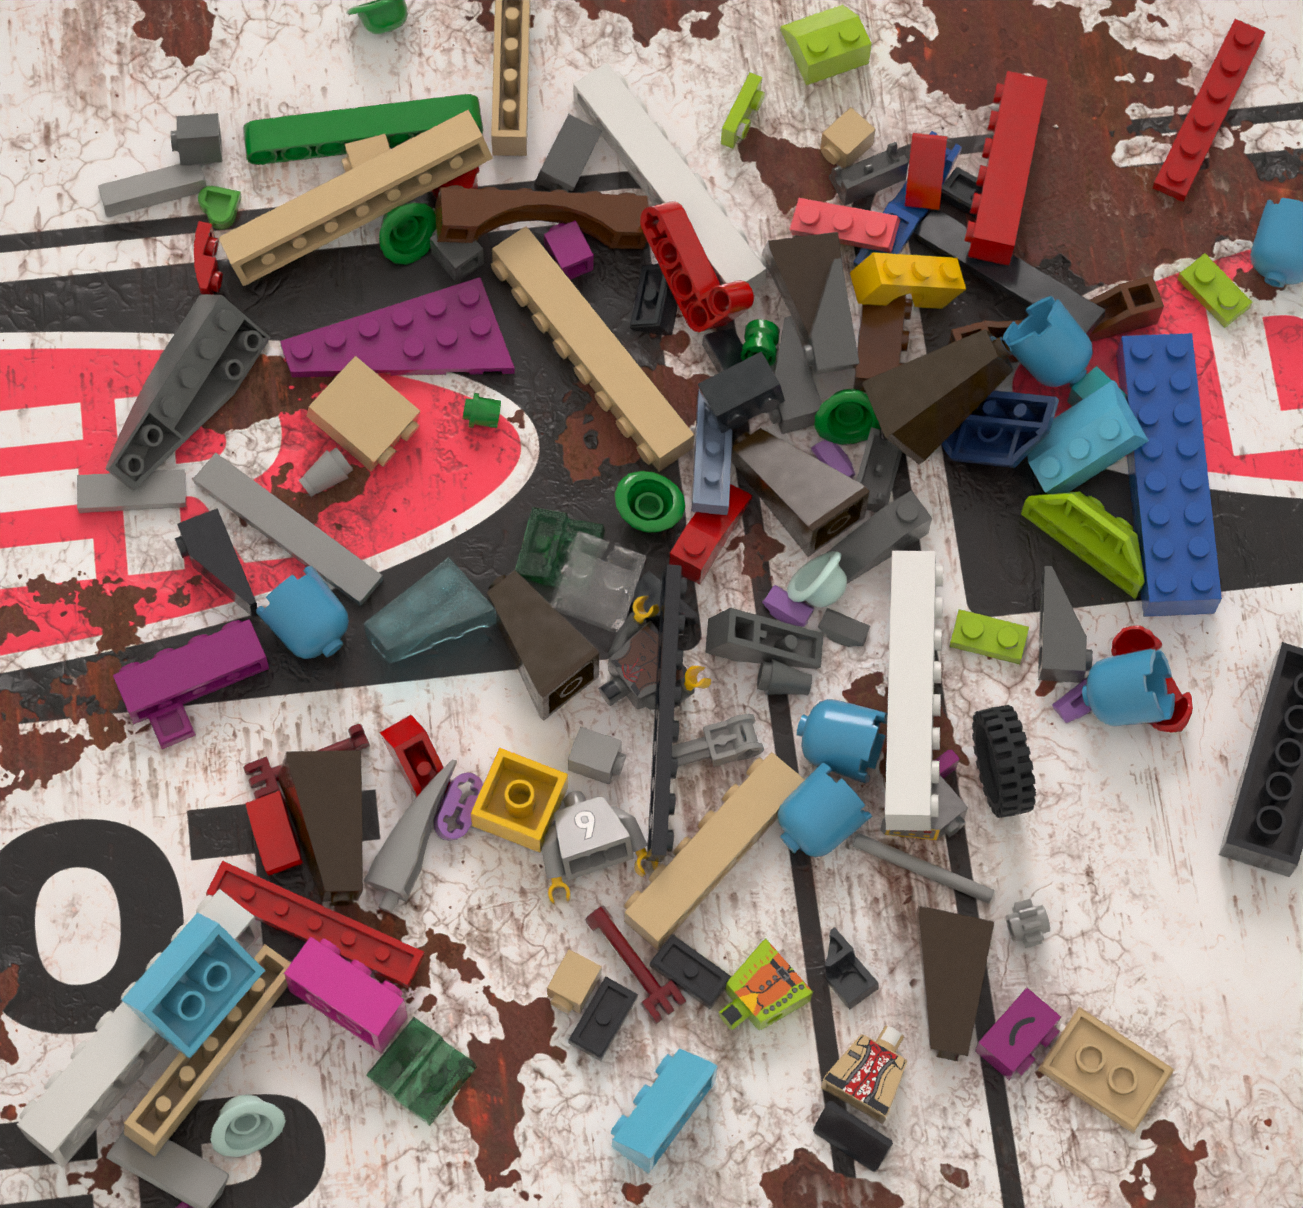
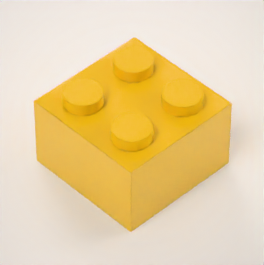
[471,747,568,853]

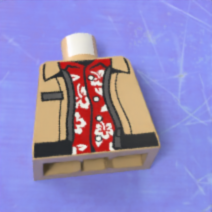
[821,1026,907,1124]

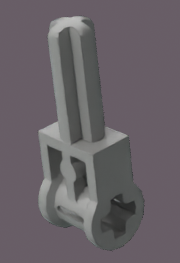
[672,714,764,767]

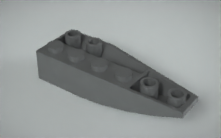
[105,294,271,490]

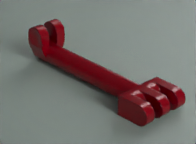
[243,724,370,799]
[585,905,686,1024]

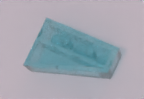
[364,557,496,664]

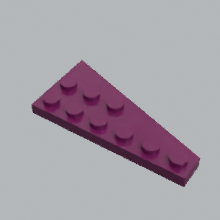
[280,277,515,377]

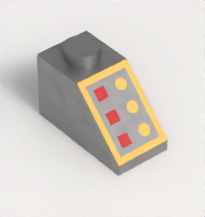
[880,775,968,840]

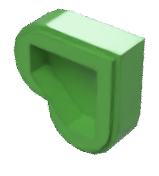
[198,186,242,229]

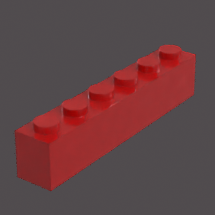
[964,71,1047,266]

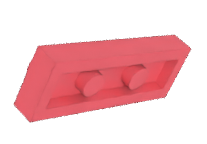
[789,198,900,253]

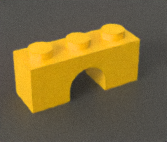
[850,252,966,309]

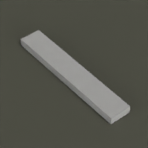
[193,453,383,606]

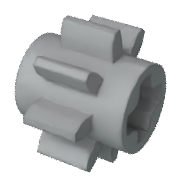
[1006,899,1050,948]

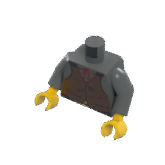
[599,596,711,710]

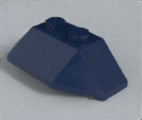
[941,390,1059,468]

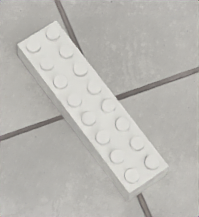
[17,889,261,1168]

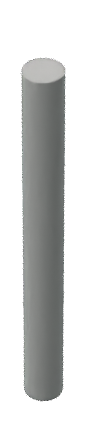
[852,833,995,904]

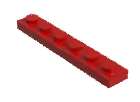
[1152,19,1266,202]
[206,861,425,988]

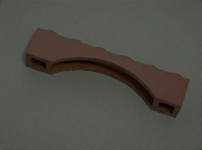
[435,185,648,249]
[948,275,1164,364]

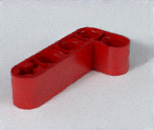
[640,201,754,332]

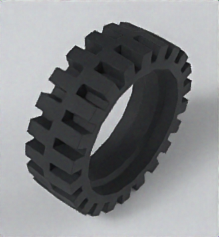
[972,705,1036,818]

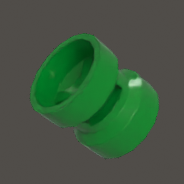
[741,319,780,366]

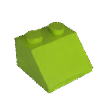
[780,4,872,86]

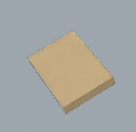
[1038,1007,1175,1133]

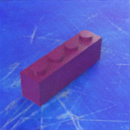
[113,619,269,725]

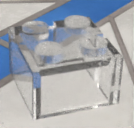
[550,531,646,633]

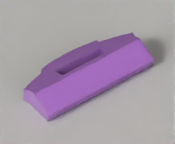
[811,439,856,478]
[762,585,815,627]
[1052,677,1091,723]

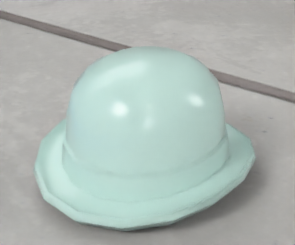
[787,551,847,607]
[211,1094,286,1157]

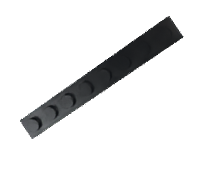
[646,564,687,862]

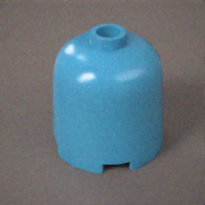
[1250,198,1303,287]
[1003,296,1093,387]
[256,566,349,659]
[1082,649,1175,726]
[796,699,888,783]
[777,763,872,857]

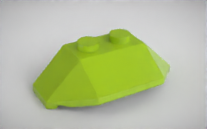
[1021,491,1145,599]

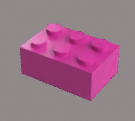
[284,937,408,1054]

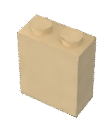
[306,356,420,471]

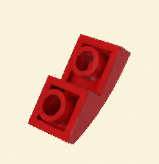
[905,133,947,210]
[194,221,223,295]
[245,790,303,876]

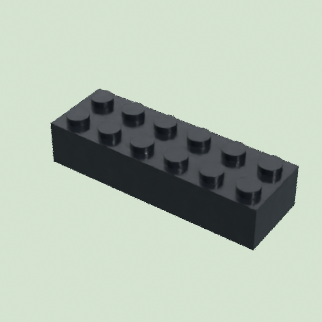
[1218,642,1303,877]

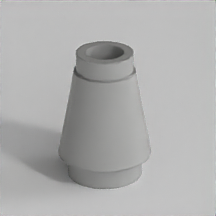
[299,447,353,497]

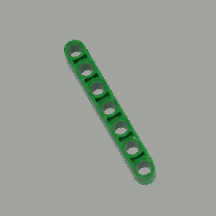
[243,94,483,165]

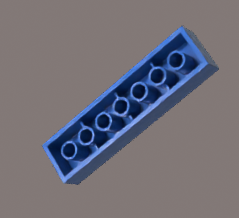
[1116,333,1222,617]

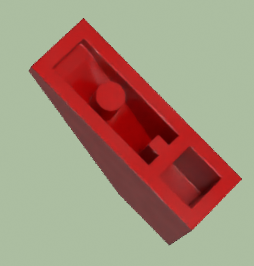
[669,484,752,585]

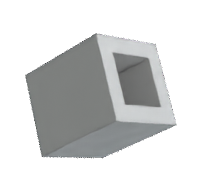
[568,726,626,784]

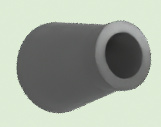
[757,659,812,696]

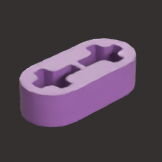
[433,772,483,841]

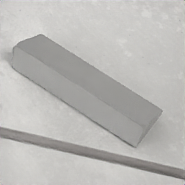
[98,164,207,217]
[106,1130,229,1208]

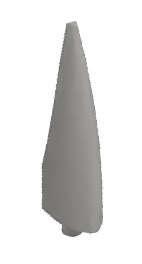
[364,759,457,914]

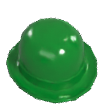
[347,0,408,35]
[379,203,436,265]
[814,389,882,445]
[615,471,686,532]

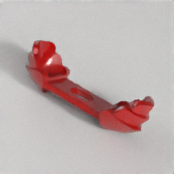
[1111,625,1193,733]

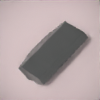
[817,608,871,647]

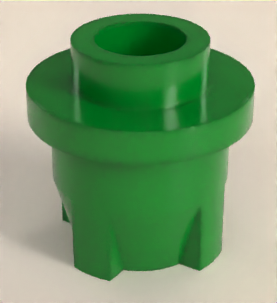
[462,392,501,429]

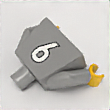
[542,791,659,905]

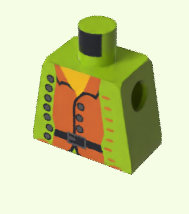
[718,939,813,1030]

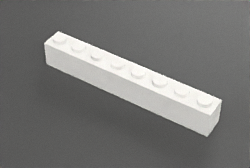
[573,63,768,291]
[885,551,943,831]

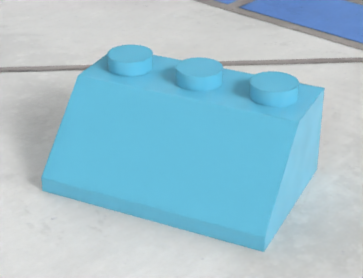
[1027,380,1149,494]
[121,912,265,1059]
[610,1048,718,1174]

